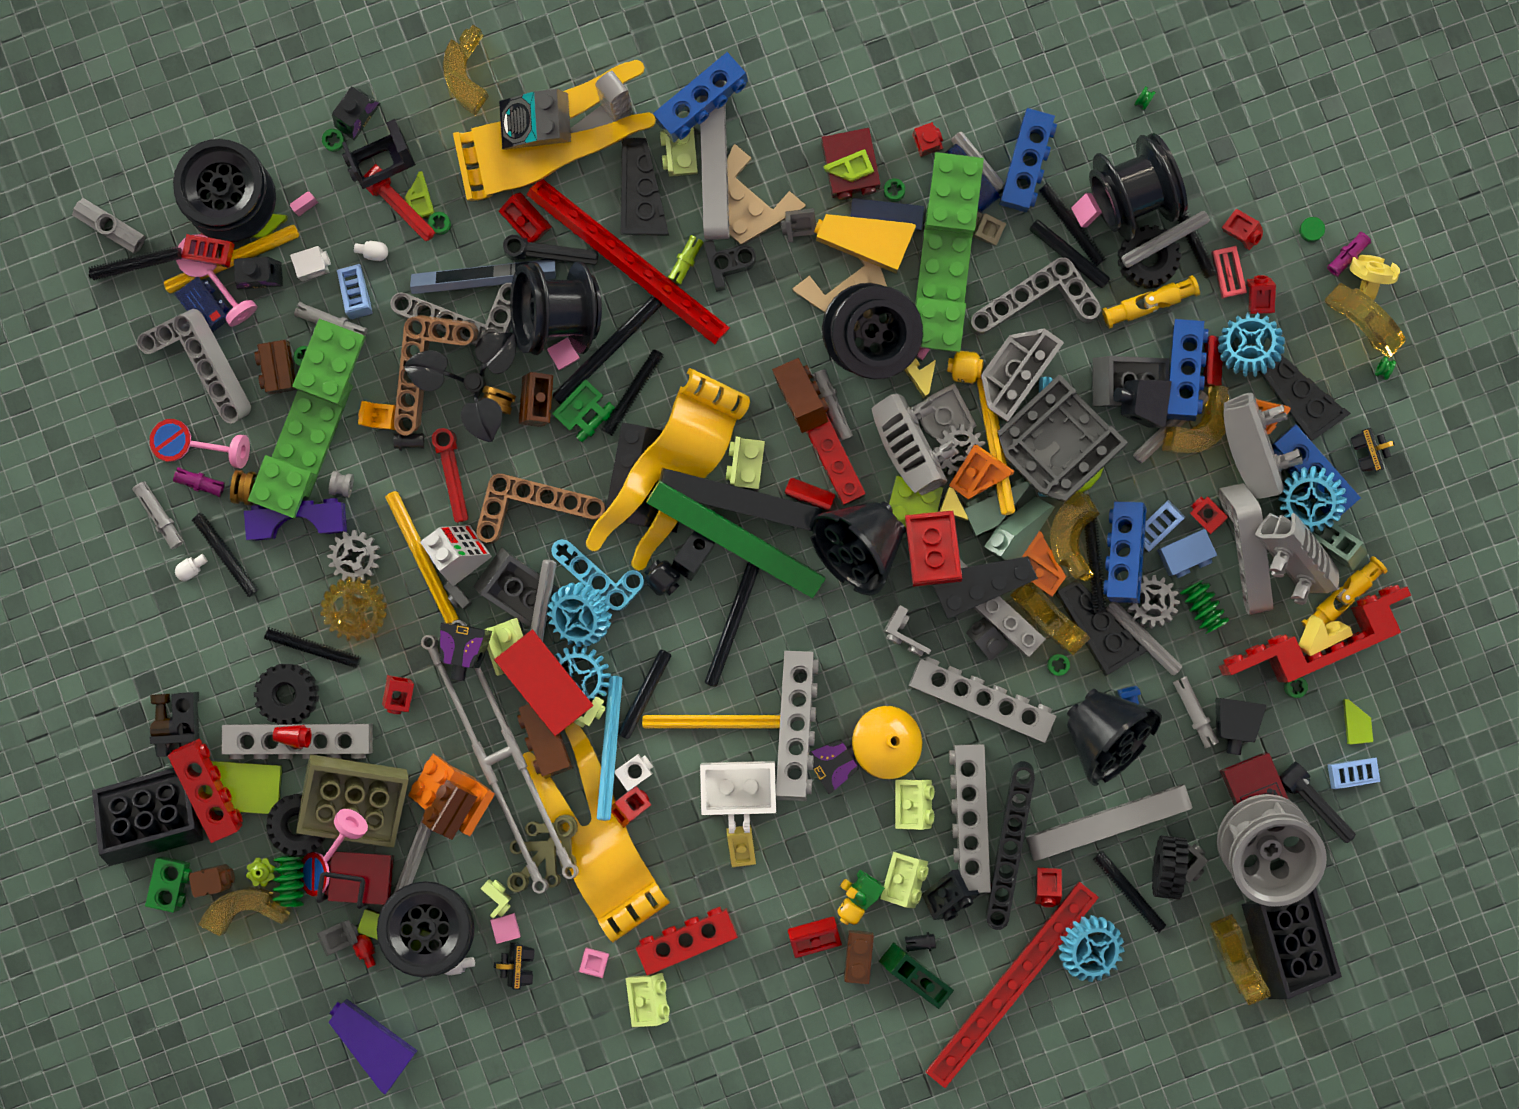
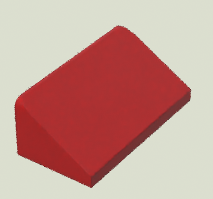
[499,192,552,243]
[1203,335,1223,387]
[784,478,835,511]
[787,917,842,958]

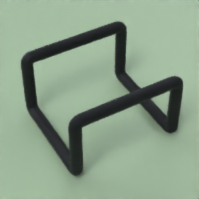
[316,871,367,909]

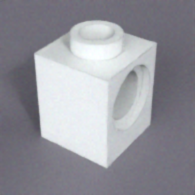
[290,246,331,281]
[615,754,653,791]

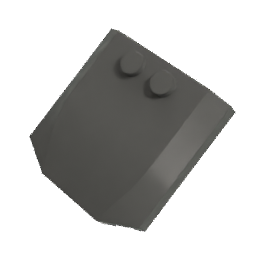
[998,374,1128,502]

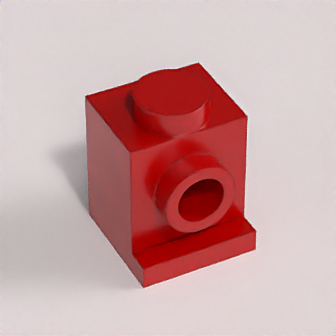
[913,122,943,157]
[1190,496,1229,534]
[382,675,414,714]
[611,786,651,828]

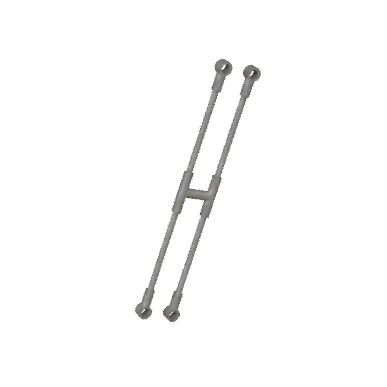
[421,620,579,894]

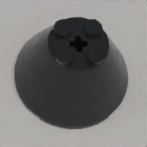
[809,501,906,596]
[1067,689,1162,786]

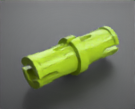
[668,235,704,285]

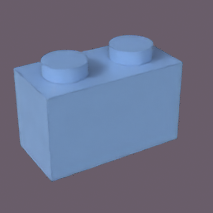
[1157,529,1217,578]

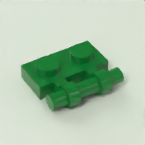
[553,379,615,443]

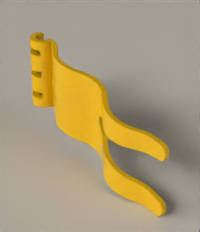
[453,60,656,201]
[586,368,750,571]
[522,722,670,943]

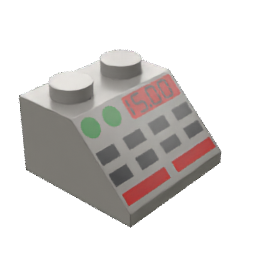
[420,525,492,586]

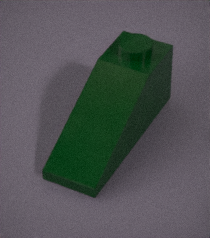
[879,942,954,1009]

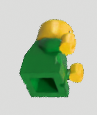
[837,870,885,925]

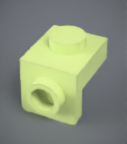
[574,696,606,728]
[481,879,511,919]

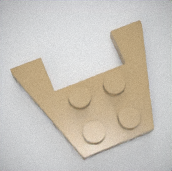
[727,144,806,245]
[792,259,887,330]

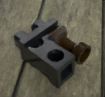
[150,692,199,757]

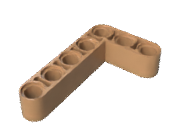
[394,315,478,435]
[477,474,606,544]

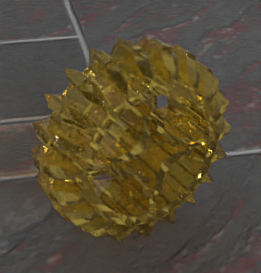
[320,577,387,642]

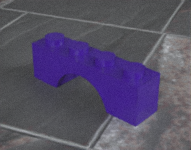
[244,498,347,541]

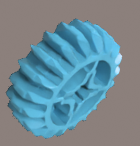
[1218,312,1285,377]
[1279,466,1347,532]
[547,582,613,647]
[555,645,611,702]
[1058,915,1125,982]

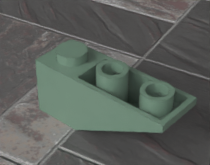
[964,478,1031,537]

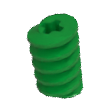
[1180,579,1229,634]
[273,855,305,907]

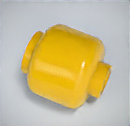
[947,351,984,384]

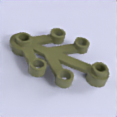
[507,815,578,892]

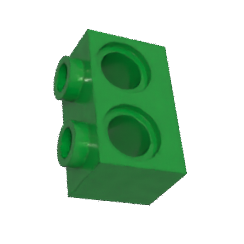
[145,856,192,913]

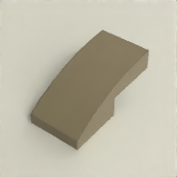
[972,212,1006,246]

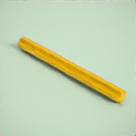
[164,225,299,293]
[976,378,1015,515]
[385,491,458,623]
[642,715,780,728]

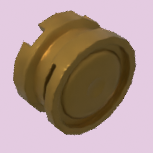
[480,386,516,415]
[230,470,257,506]

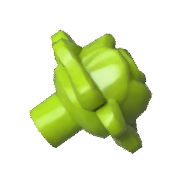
[246,857,275,887]

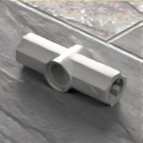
[72,198,146,254]

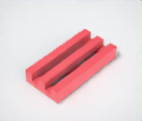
[1211,246,1247,299]

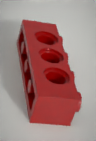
[806,414,866,506]
[168,738,243,843]
[636,907,738,976]

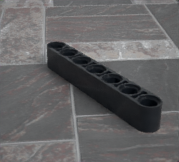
[659,468,823,531]
[986,761,1035,930]

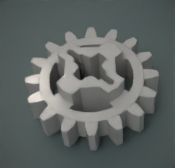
[933,424,986,475]
[327,530,381,583]
[1127,575,1180,629]

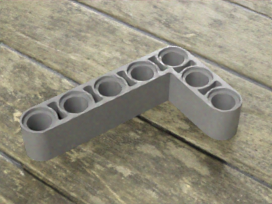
[570,71,634,133]
[969,258,1100,335]
[390,283,512,346]
[137,309,251,424]
[1219,483,1273,615]

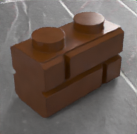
[254,340,297,394]
[519,372,554,427]
[422,779,477,840]
[189,864,235,898]
[844,930,874,984]

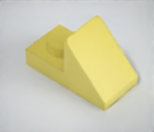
[904,358,936,398]
[939,487,968,521]
[1299,615,1353,656]
[726,825,756,867]

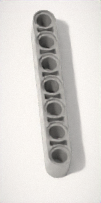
[700,80,730,240]
[1025,784,1193,861]

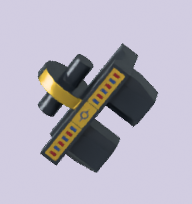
[1351,428,1395,472]
[494,942,535,990]

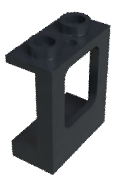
[342,119,416,189]

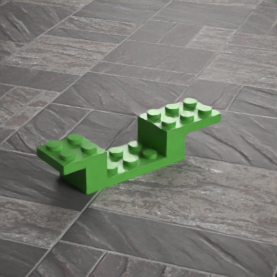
[915,152,984,353]
[248,319,366,518]

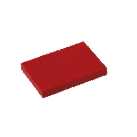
[905,510,962,587]

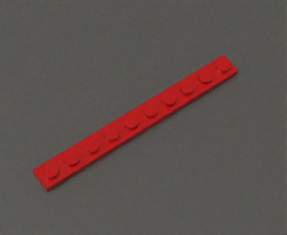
[527,179,730,345]
[925,881,1099,1088]

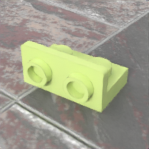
[660,126,698,177]
[726,437,765,490]
[485,618,523,676]
[895,779,935,830]
[880,852,928,908]
[626,973,670,1027]

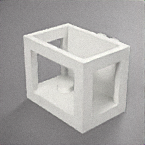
[700,761,776,833]

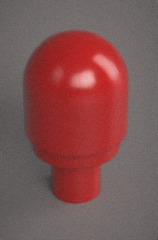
[352,934,376,969]

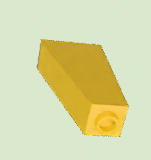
[814,214,916,274]

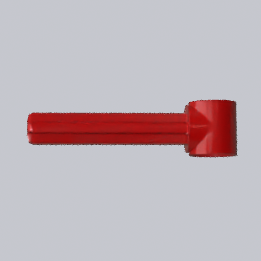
[363,164,435,242]
[432,428,468,523]

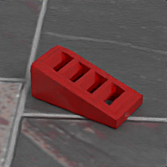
[181,234,234,268]

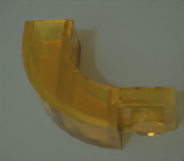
[443,24,489,116]
[1325,282,1406,358]
[1162,386,1229,453]
[1050,491,1100,581]
[1010,582,1090,655]
[198,887,291,936]
[1210,914,1271,1006]

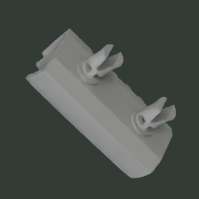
[1224,393,1303,499]
[871,394,959,495]
[1255,513,1339,605]

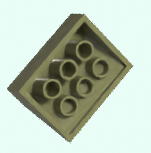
[296,754,409,848]

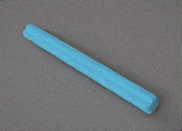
[597,676,623,821]

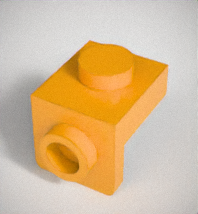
[358,401,396,430]

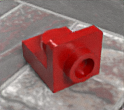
[1222,209,1263,250]
[1247,275,1276,314]
[1035,868,1062,907]

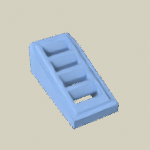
[337,264,373,319]
[1144,500,1185,552]
[1327,757,1380,789]

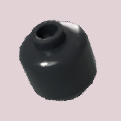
[644,559,681,596]

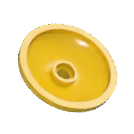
[852,706,922,779]

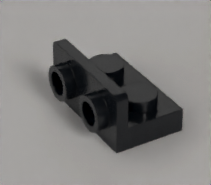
[922,869,980,921]

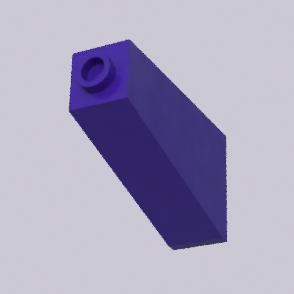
[328,999,418,1094]

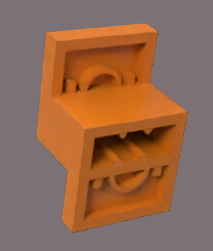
[408,754,495,836]

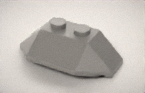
[981,328,1064,422]

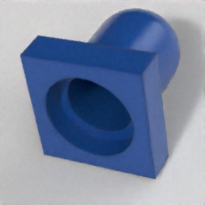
[1117,685,1141,704]

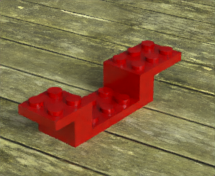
[1218,584,1411,683]

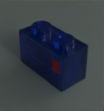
[175,276,230,333]

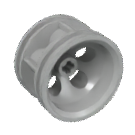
[1217,794,1327,906]

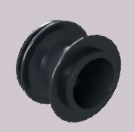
[1089,133,1188,240]
[173,139,276,242]
[510,261,602,355]
[822,283,923,380]
[377,881,475,977]

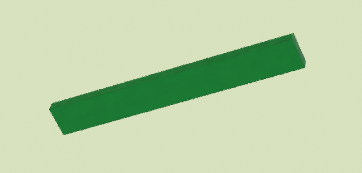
[647,481,826,599]

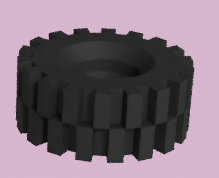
[1117,225,1181,289]
[254,664,319,725]
[266,794,325,856]
[1152,835,1189,900]

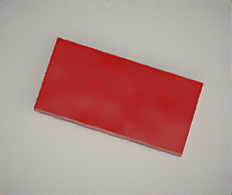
[494,629,594,736]

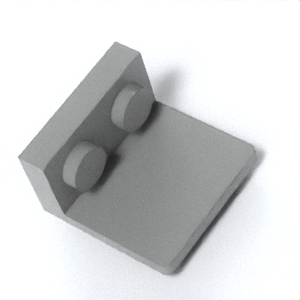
[883,605,931,656]

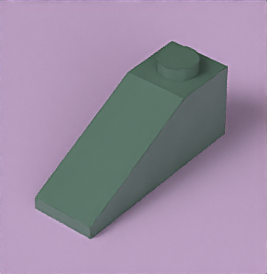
[984,496,1055,561]
[1300,507,1368,571]

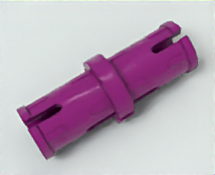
[1327,232,1371,277]
[173,467,225,497]

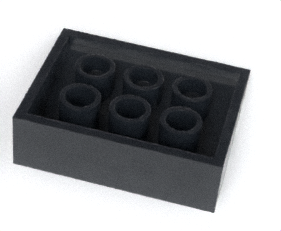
[605,422,679,533]
[92,768,204,866]
[1242,887,1342,999]

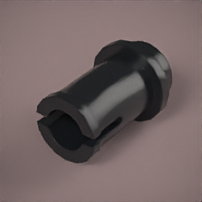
[394,433,424,451]
[905,932,936,952]

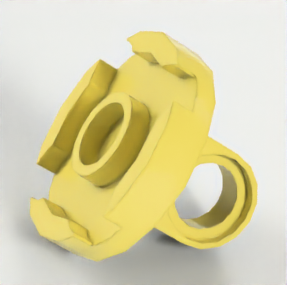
[1350,255,1400,301]

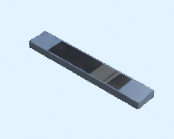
[410,259,556,294]

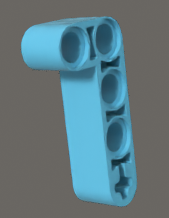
[551,539,645,611]

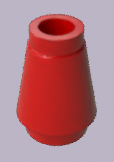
[273,725,312,749]

